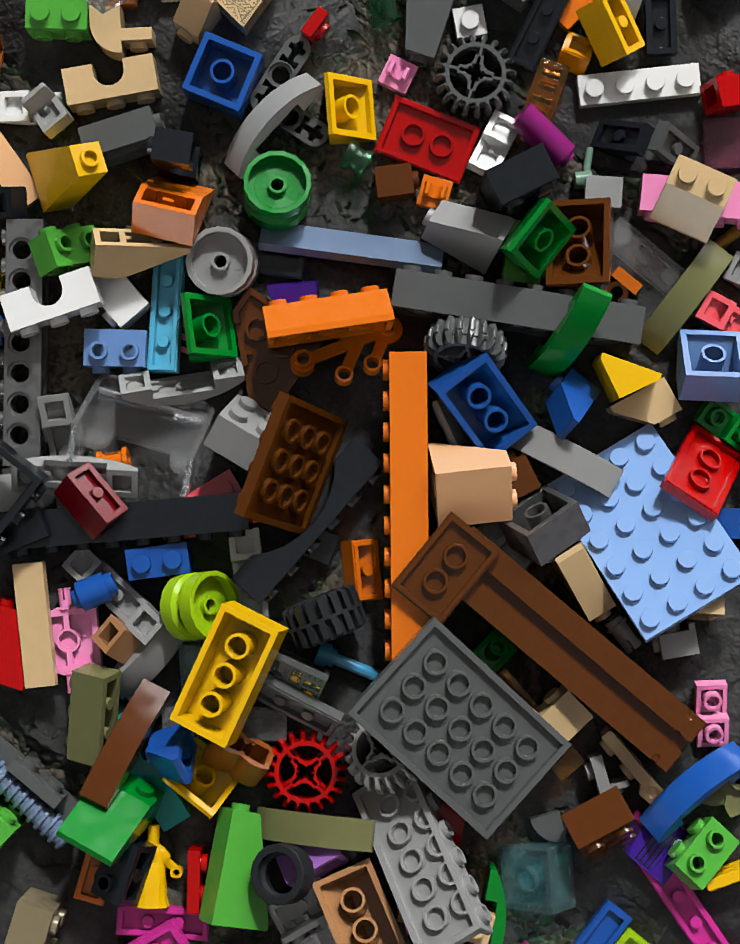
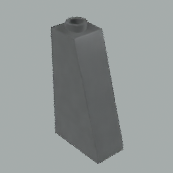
[405,0,455,67]

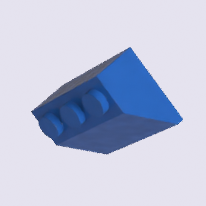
[427,352,538,450]

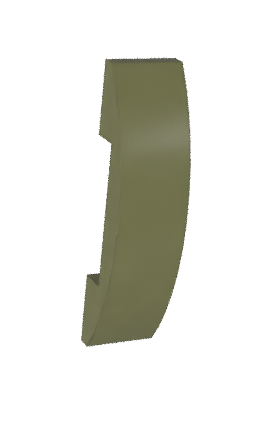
[641,239,734,355]
[257,806,376,853]

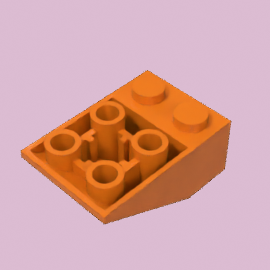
[131,176,215,246]

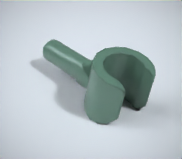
[573,147,594,190]

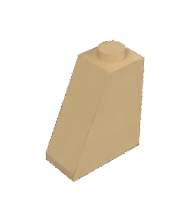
[551,542,616,623]

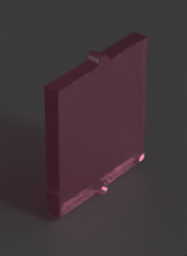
[700,117,740,169]

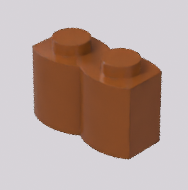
[201,731,275,787]

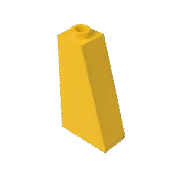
[26,141,108,213]

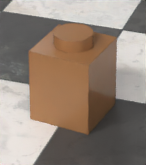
[91,614,142,665]

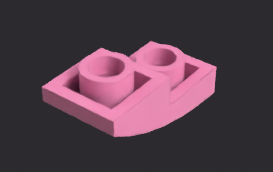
[694,680,729,747]

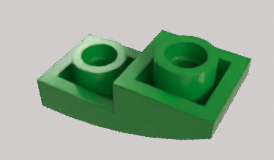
[691,401,740,452]

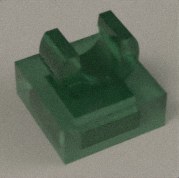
[368,0,405,28]

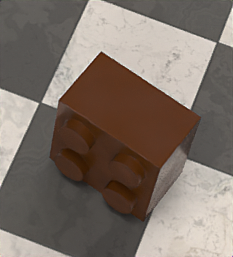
[561,786,641,861]

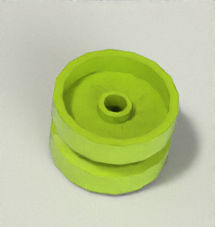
[160,570,240,641]

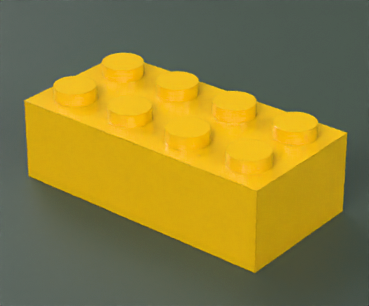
[169,600,289,748]

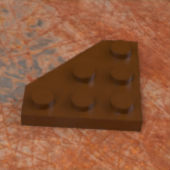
[232,286,324,412]

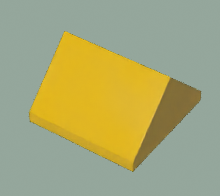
[324,72,377,145]
[592,352,662,403]
[162,736,238,819]

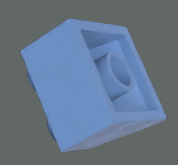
[676,329,740,402]

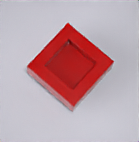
[301,6,331,46]

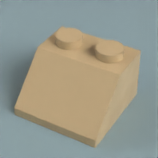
[649,154,738,244]

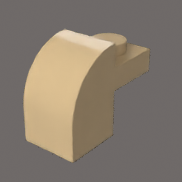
[89,4,156,61]

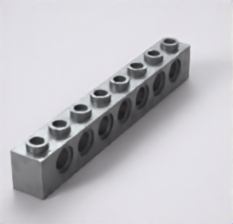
[0,219,50,467]

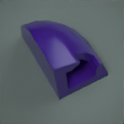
[267,280,319,303]

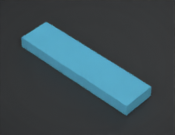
[147,255,186,374]

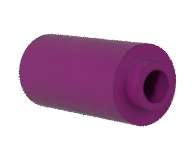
[510,103,575,168]

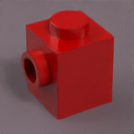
[699,70,740,116]

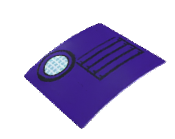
[623,825,687,885]

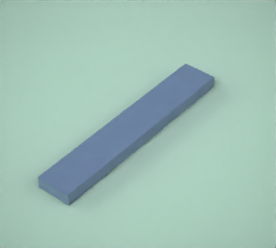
[258,225,444,274]

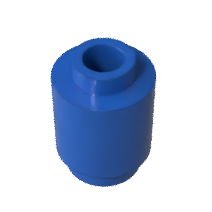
[70,572,119,612]

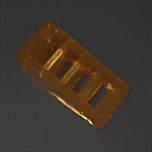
[523,58,570,121]

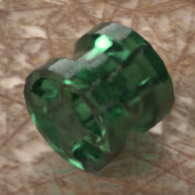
[339,140,375,180]

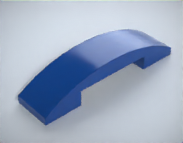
[639,741,740,844]

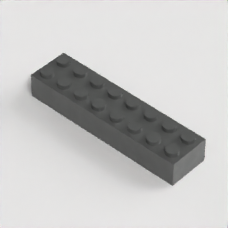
[391,265,646,351]

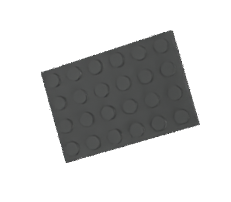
[346,616,572,840]

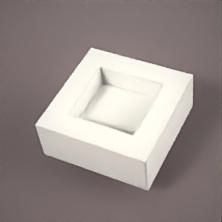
[452,4,488,41]

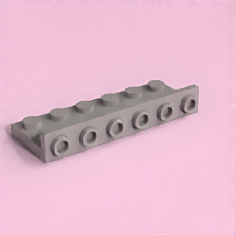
[352,768,493,944]

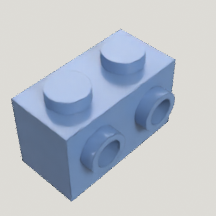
[83,329,149,374]

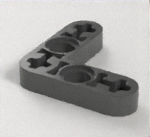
[250,35,329,150]

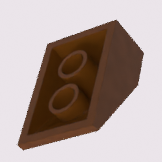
[546,197,614,288]

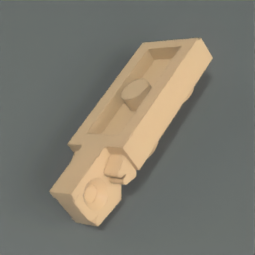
[599,724,664,804]

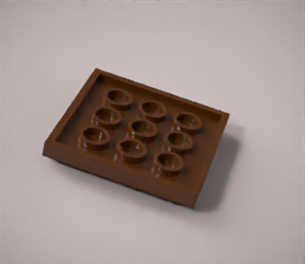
[234,391,348,534]

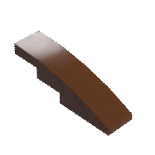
[79,678,171,810]

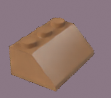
[312,858,406,944]

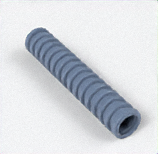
[0,760,66,850]

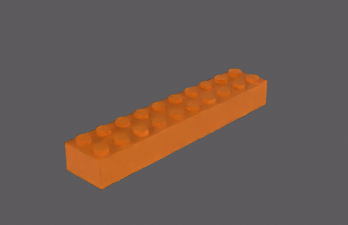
[382,351,429,661]

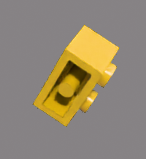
[576,0,646,67]

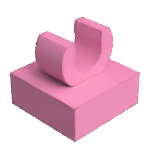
[378,54,418,97]

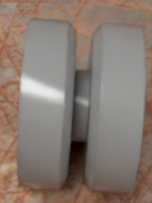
[185,226,260,298]

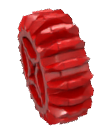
[264,727,348,813]

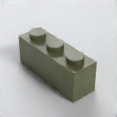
[66,662,121,767]

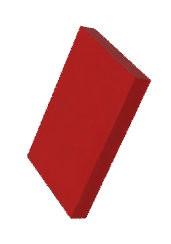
[374,95,481,186]
[659,422,740,522]

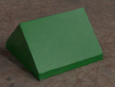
[180,292,238,364]

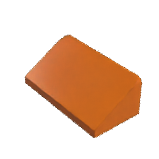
[341,538,383,602]

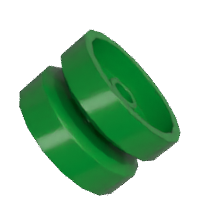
[243,151,311,231]

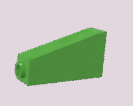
[199,802,268,931]

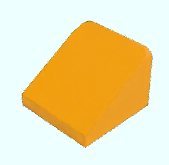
[556,31,594,75]

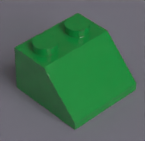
[500,198,577,279]

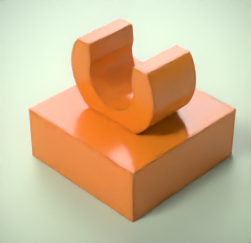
[416,174,453,210]
[605,266,643,302]

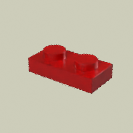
[187,844,209,914]

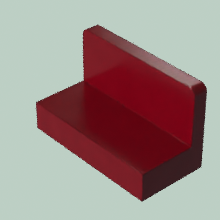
[54,461,129,540]

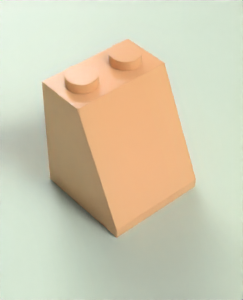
[428,443,518,526]

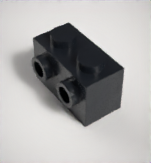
[90,837,158,907]

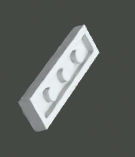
[576,63,701,109]

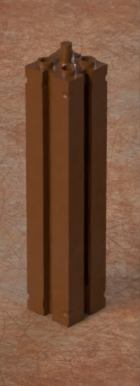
[431,526,707,772]

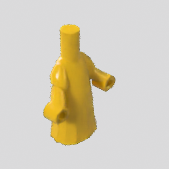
[133,824,184,909]

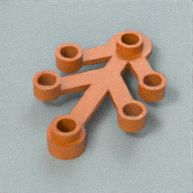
[290,317,403,386]

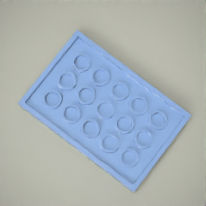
[546,424,740,643]

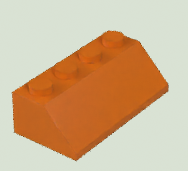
[262,285,395,349]

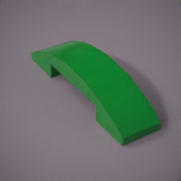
[525,282,612,378]
[483,862,506,944]

